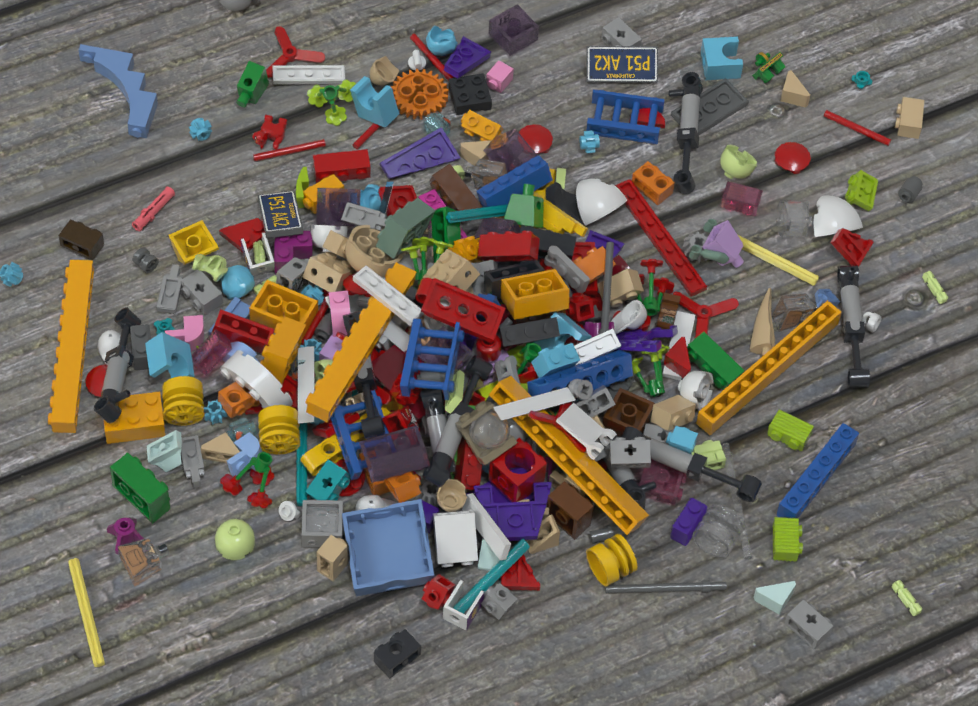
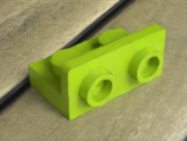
[845,170,878,212]

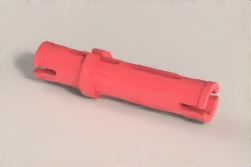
[132,186,175,232]

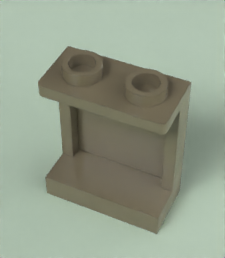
[455,401,518,465]

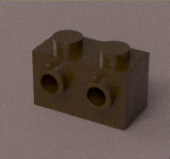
[58,219,104,260]

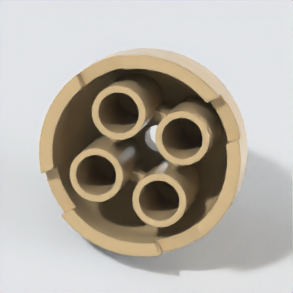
[345,225,403,278]

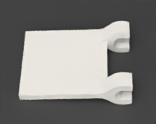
[556,403,617,460]

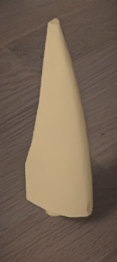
[750,288,775,356]

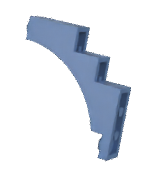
[79,44,158,138]

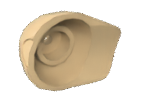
[370,56,399,86]

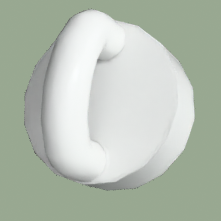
[862,312,881,332]

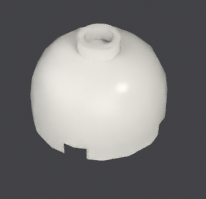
[310,225,348,252]
[678,371,713,410]

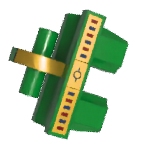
[752,52,786,83]

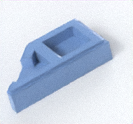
[815,289,840,307]

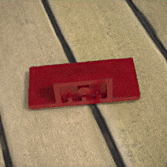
[372,345,445,420]

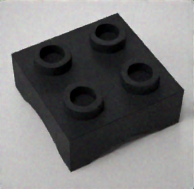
[448,73,492,116]
[546,182,583,225]

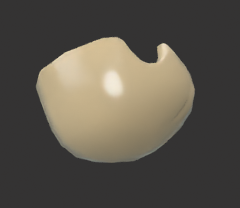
[437,479,467,512]

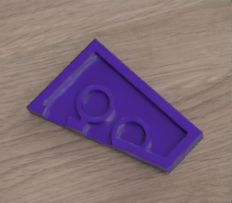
[444,36,491,78]

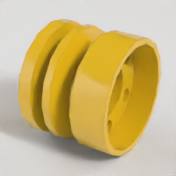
[162,376,205,426]
[258,405,300,455]
[586,534,638,587]

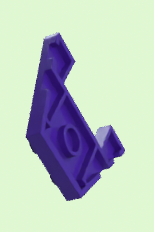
[614,325,678,352]
[474,482,552,541]

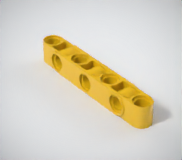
[300,396,404,476]

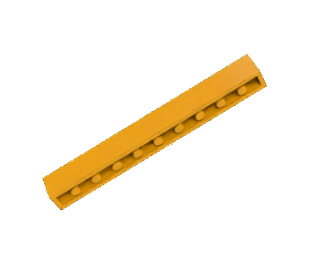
[48,260,94,433]
[305,262,417,423]
[696,300,842,436]
[489,376,649,535]

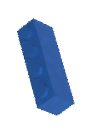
[476,155,553,207]

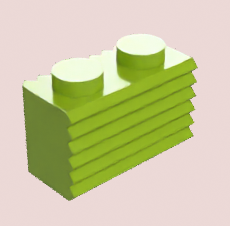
[767,409,814,451]
[773,517,803,562]

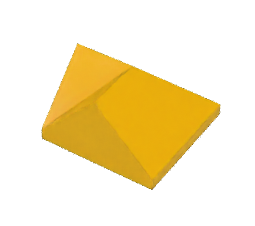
[168,220,219,264]

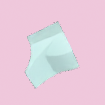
[147,430,182,472]

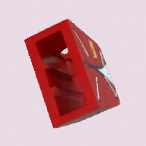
[382,406,420,451]

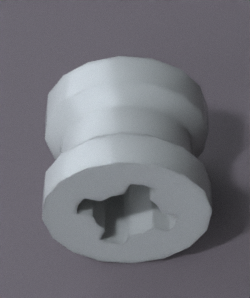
[568,379,593,400]

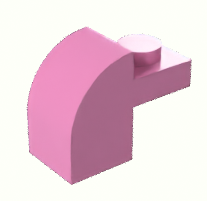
[329,291,350,337]
[165,315,204,351]

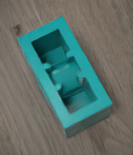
[305,460,350,509]

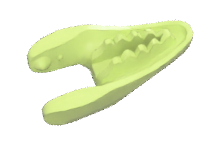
[192,254,228,282]

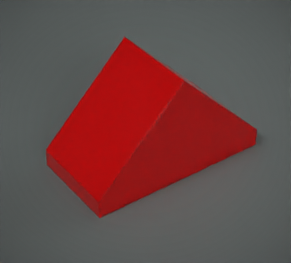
[664,337,691,378]

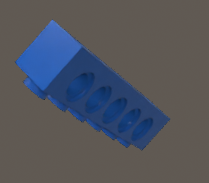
[527,350,633,409]
[776,423,859,518]

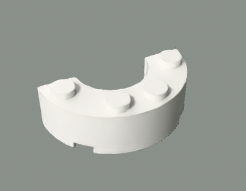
[220,350,293,408]

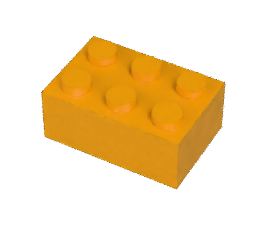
[501,269,569,320]
[249,280,318,339]
[260,317,306,385]
[104,391,166,444]

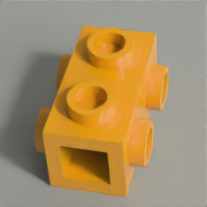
[461,110,503,141]
[303,174,345,214]
[448,235,482,263]

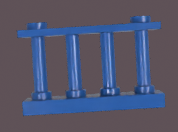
[586,90,665,144]
[400,318,464,400]
[331,390,400,480]

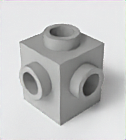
[481,583,517,620]

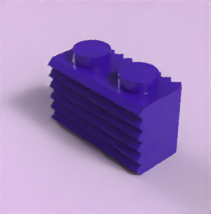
[670,498,707,546]

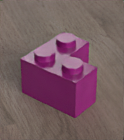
[274,231,313,275]

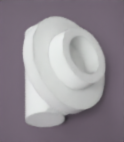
[408,50,426,71]
[279,501,301,521]

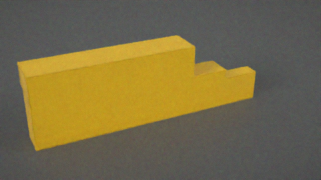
[533,193,588,237]

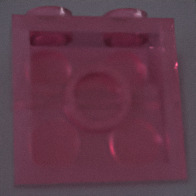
[639,459,687,505]

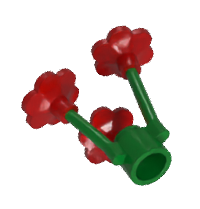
[637,259,675,316]
[220,452,275,508]

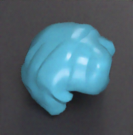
[426,26,458,56]
[352,184,382,211]
[221,265,255,299]

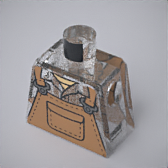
[465,159,507,190]
[772,293,819,331]
[118,538,169,586]

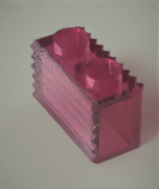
[721,181,763,216]
[191,329,232,376]

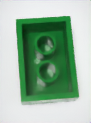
[110,452,170,524]

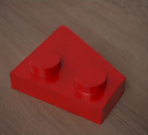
[219,218,265,253]
[830,228,874,267]
[501,550,540,591]

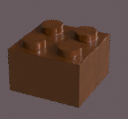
[603,388,655,437]
[547,481,594,540]

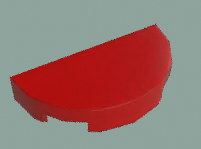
[629,108,665,129]

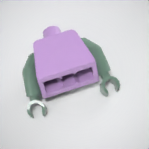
[689,219,744,268]

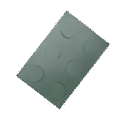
[376,198,436,259]

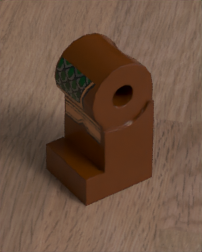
[657,293,681,329]

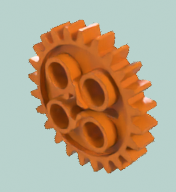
[391,68,449,120]

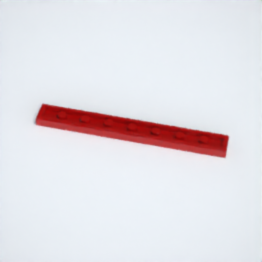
[615,179,707,297]

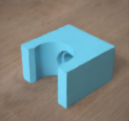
[701,37,743,80]
[350,76,399,128]
[533,312,592,350]
[145,332,195,378]

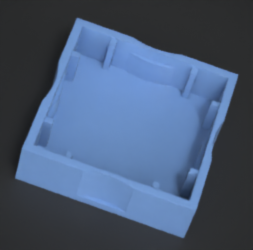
[342,499,435,597]

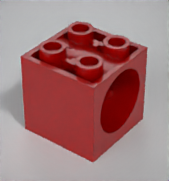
[489,437,547,502]

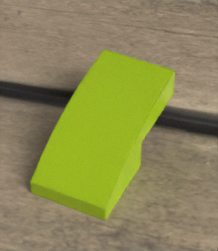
[296,166,309,208]

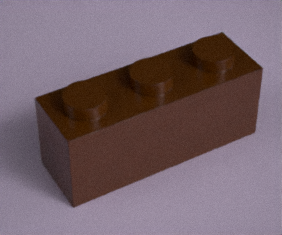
[430,164,482,225]

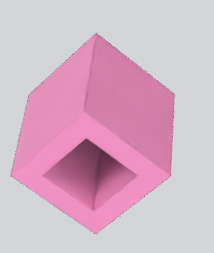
[486,61,514,93]

